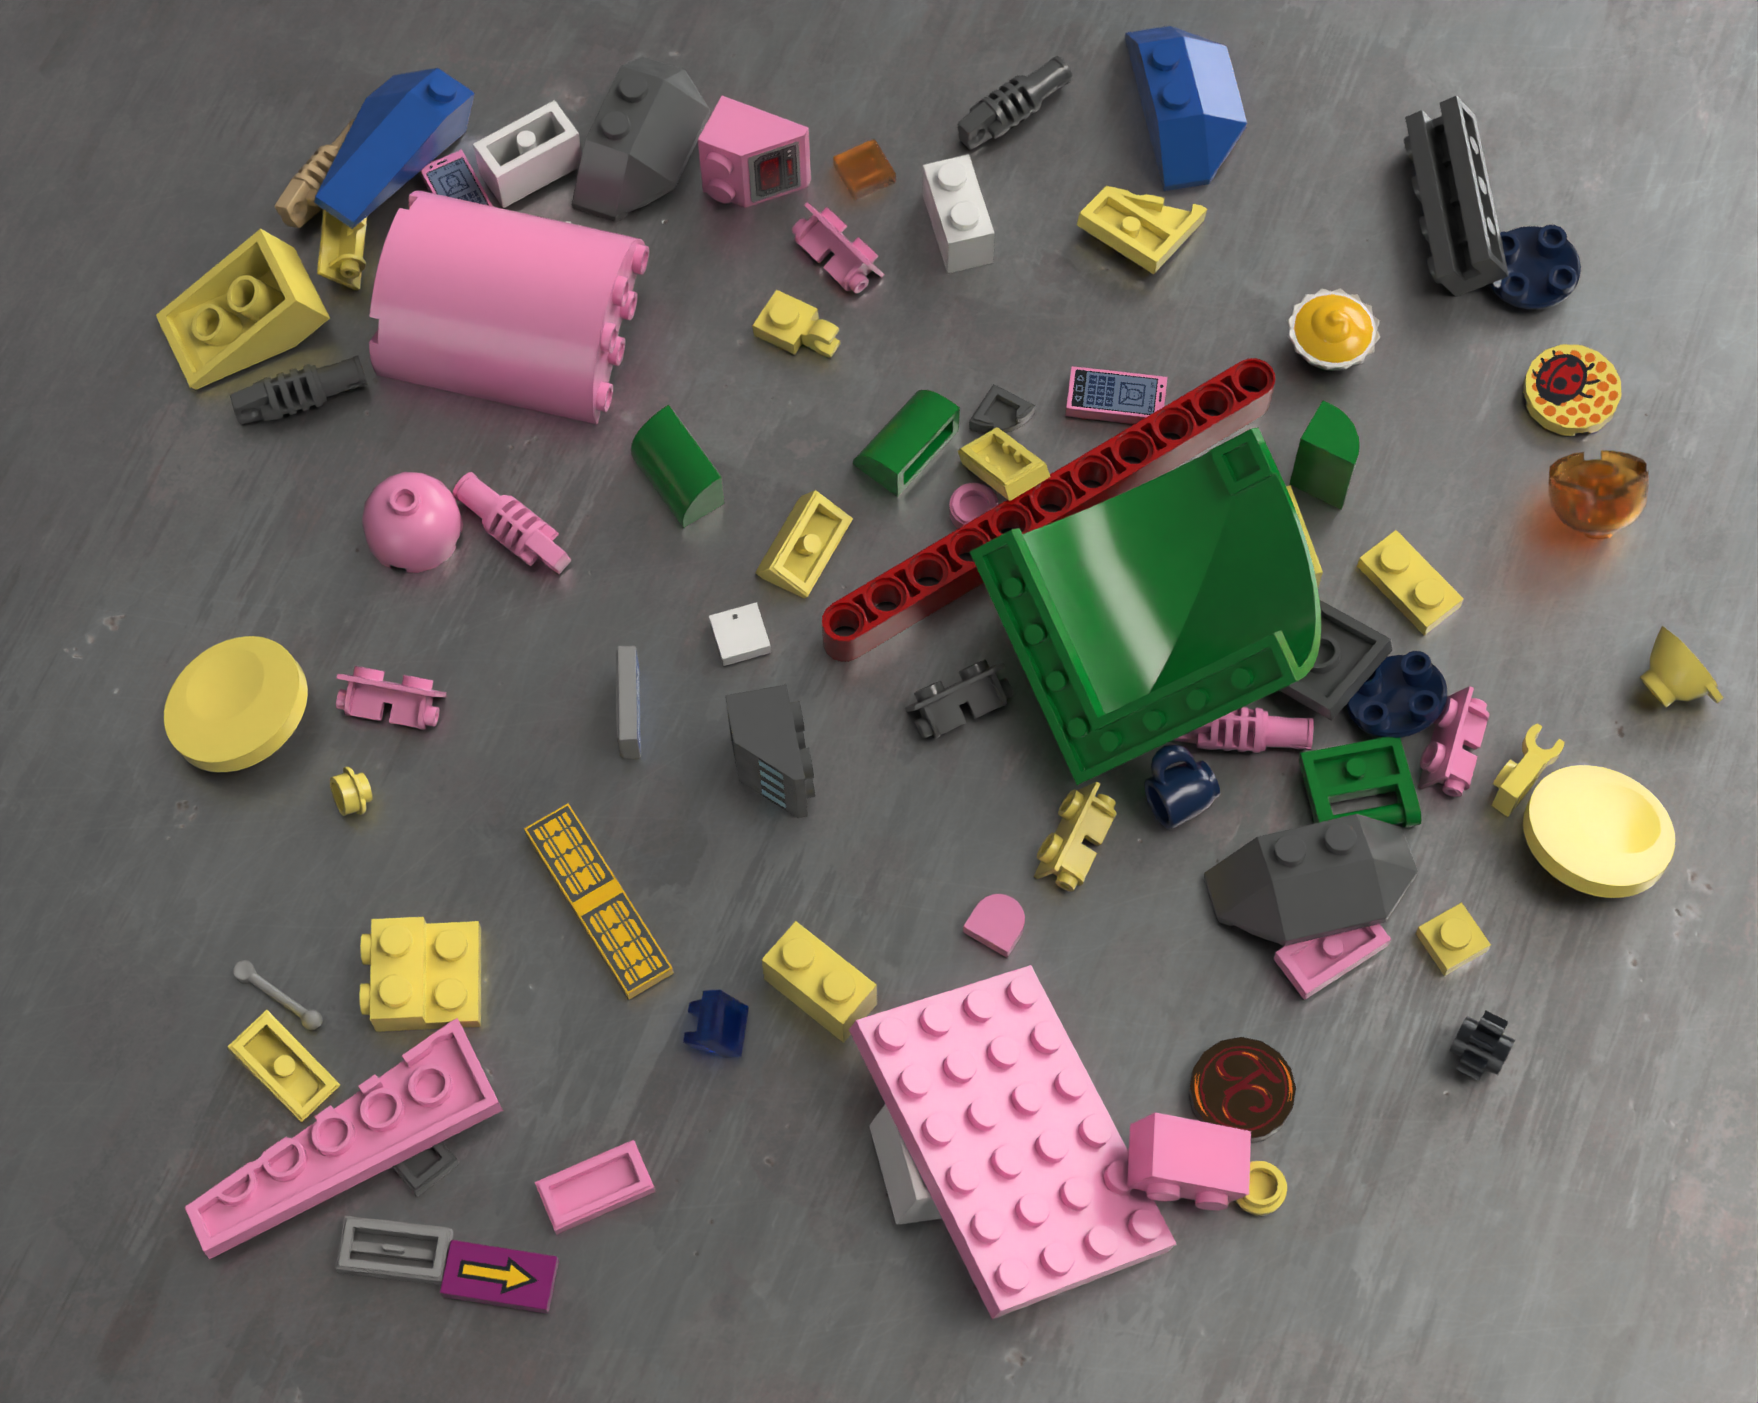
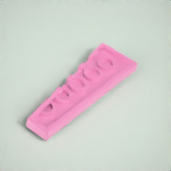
[185,1018,503,1259]

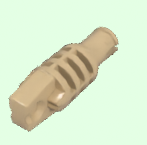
[275,119,355,228]

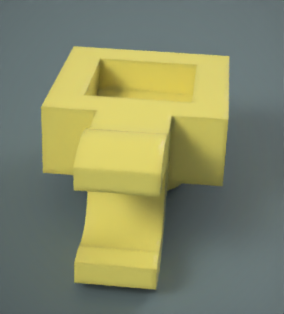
[752,290,841,358]
[1491,723,1565,817]

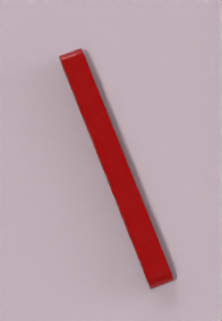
[822,358,1275,662]

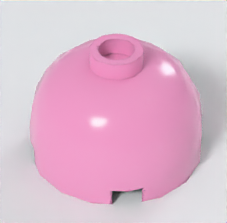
[362,472,463,573]

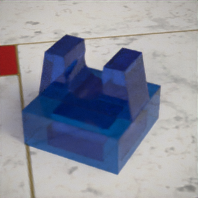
[683,990,749,1058]

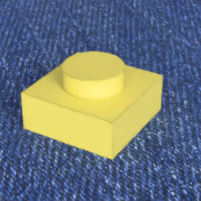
[1415,902,1491,976]

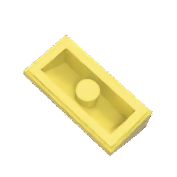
[755,490,853,598]

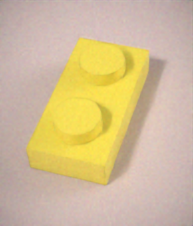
[1357,530,1464,636]

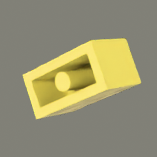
[762,921,877,1043]

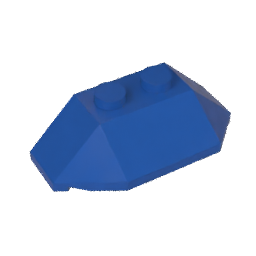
[1125,26,1247,192]

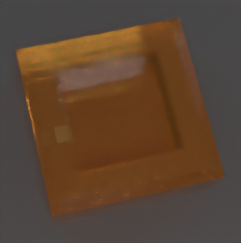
[833,139,896,201]

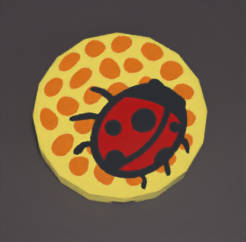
[1523,344,1622,436]

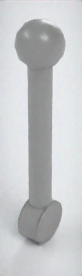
[233,961,322,1030]

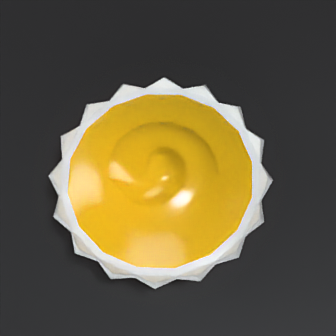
[1286,288,1381,370]

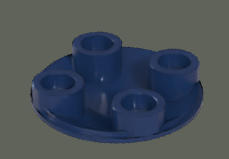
[1489,225,1581,309]
[1346,651,1448,738]

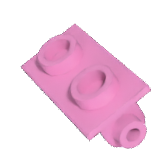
[792,202,885,294]
[336,666,447,730]
[1418,686,1490,797]

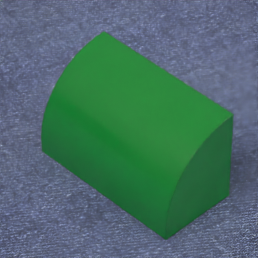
[853,390,960,497]
[1289,400,1360,510]
[631,405,725,528]

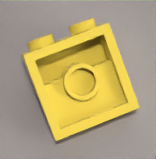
[360,917,481,1032]

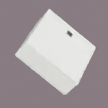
[709,602,771,666]

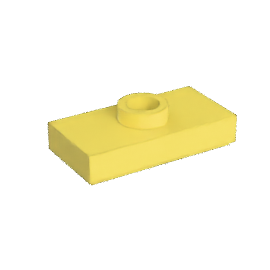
[958,427,1050,501]

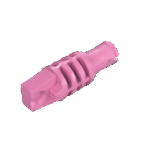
[452,472,571,574]
[1173,707,1314,753]

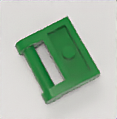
[1298,737,1422,828]

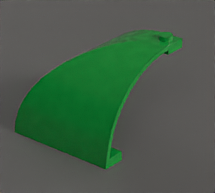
[970,427,1321,785]

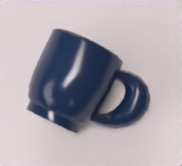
[1144,744,1220,829]

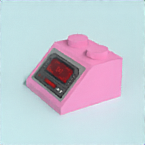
[698,96,811,208]

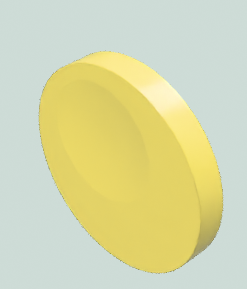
[164,636,308,772]
[1523,765,1675,898]

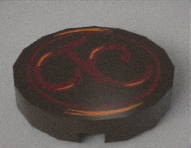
[1189,1037,1296,1143]

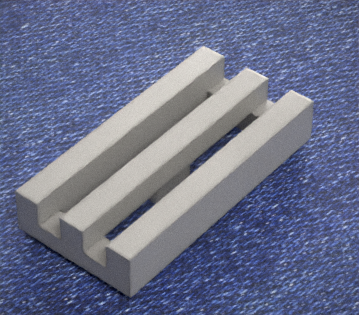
[335,1216,454,1285]

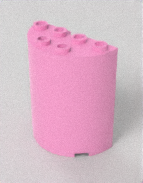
[369,191,649,425]

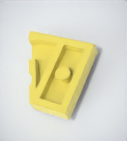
[1077,186,1207,274]

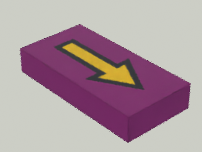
[440,1240,559,1314]

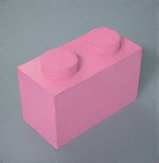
[1127,1112,1251,1210]

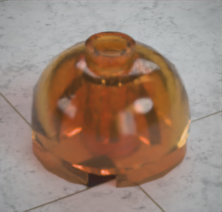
[1548,450,1649,540]

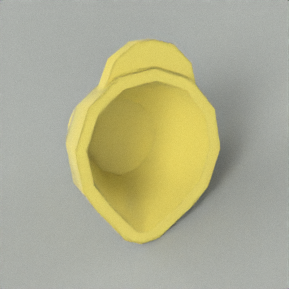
[1640,626,1723,708]

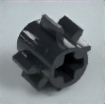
[1449,1011,1515,1080]

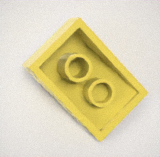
[156,229,330,390]

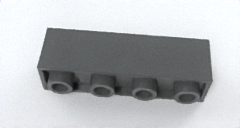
[1404,95,1509,297]

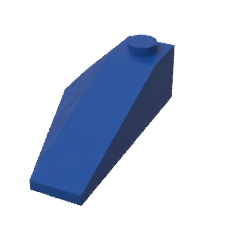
[314,68,475,229]

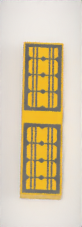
[524,803,674,1000]

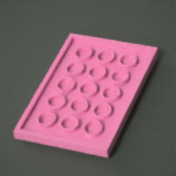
[849,965,1177,1319]

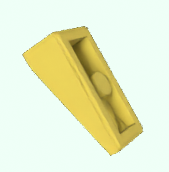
[227,1010,340,1123]

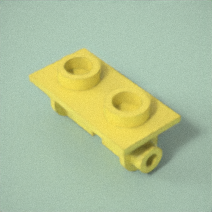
[317,210,367,291]
[1033,782,1117,892]

